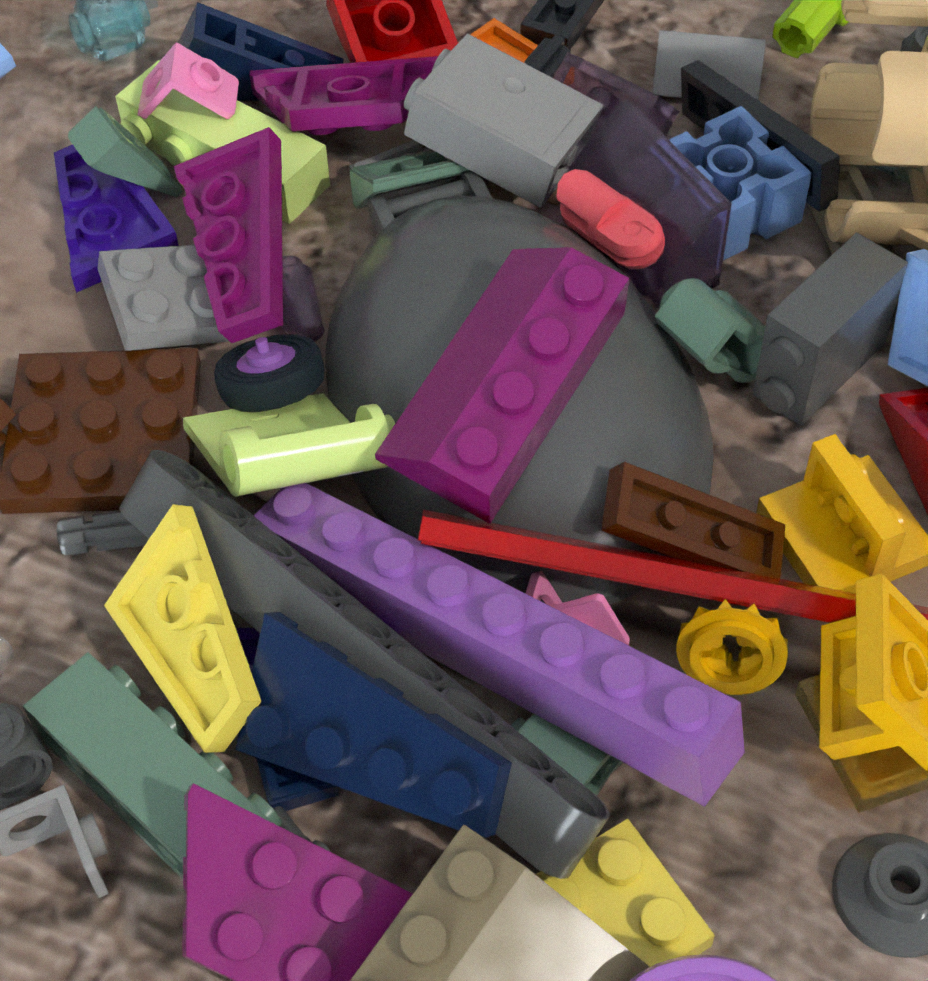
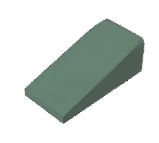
[68,106,183,197]

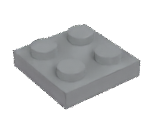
[97,245,229,351]

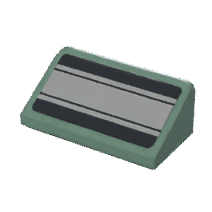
[349,150,471,209]

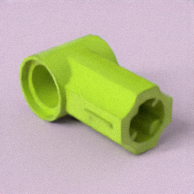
[772,0,848,59]

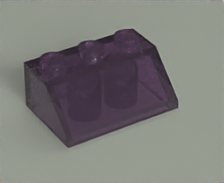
[569,99,732,309]

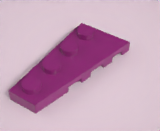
[174,127,283,343]

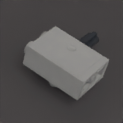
[404,33,604,208]

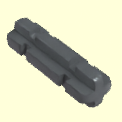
[56,511,149,555]

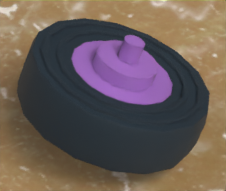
[214,334,324,412]

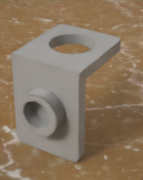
[0,785,109,898]

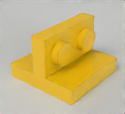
[756,434,928,593]
[819,573,928,771]

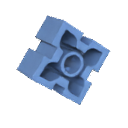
[645,106,812,266]

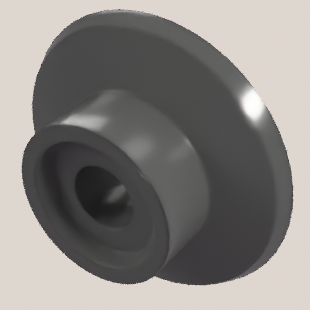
[832,833,928,958]

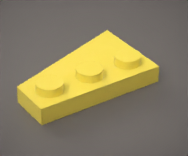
[104,504,262,753]

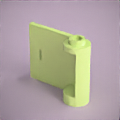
[183,393,395,497]

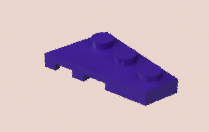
[53,145,179,293]

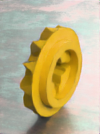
[676,599,788,695]

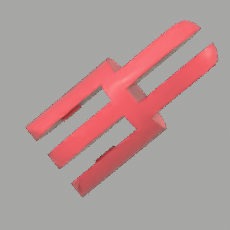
[556,169,665,270]

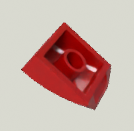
[326,0,458,63]

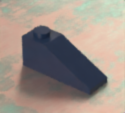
[178,2,344,101]

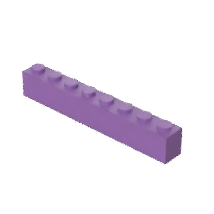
[254,483,745,807]

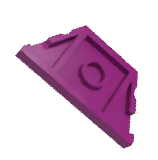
[249,56,438,135]
[182,783,413,981]

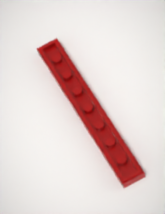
[418,509,928,623]

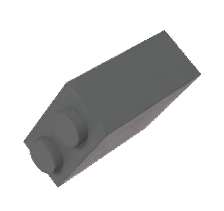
[752,232,908,426]

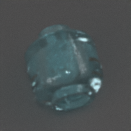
[68,0,150,61]

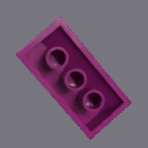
[375,247,630,524]

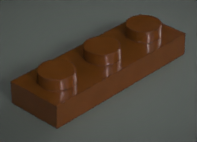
[601,462,786,579]

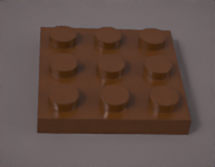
[0,348,201,514]

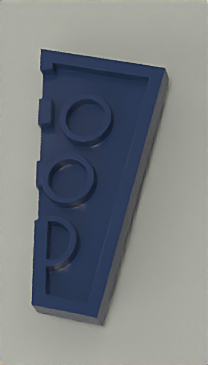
[235,612,512,838]

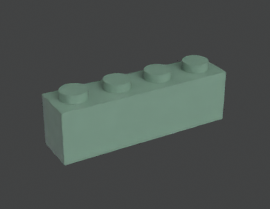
[23,652,282,879]

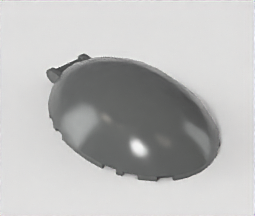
[325,171,714,605]

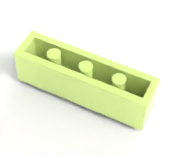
[115,60,330,224]

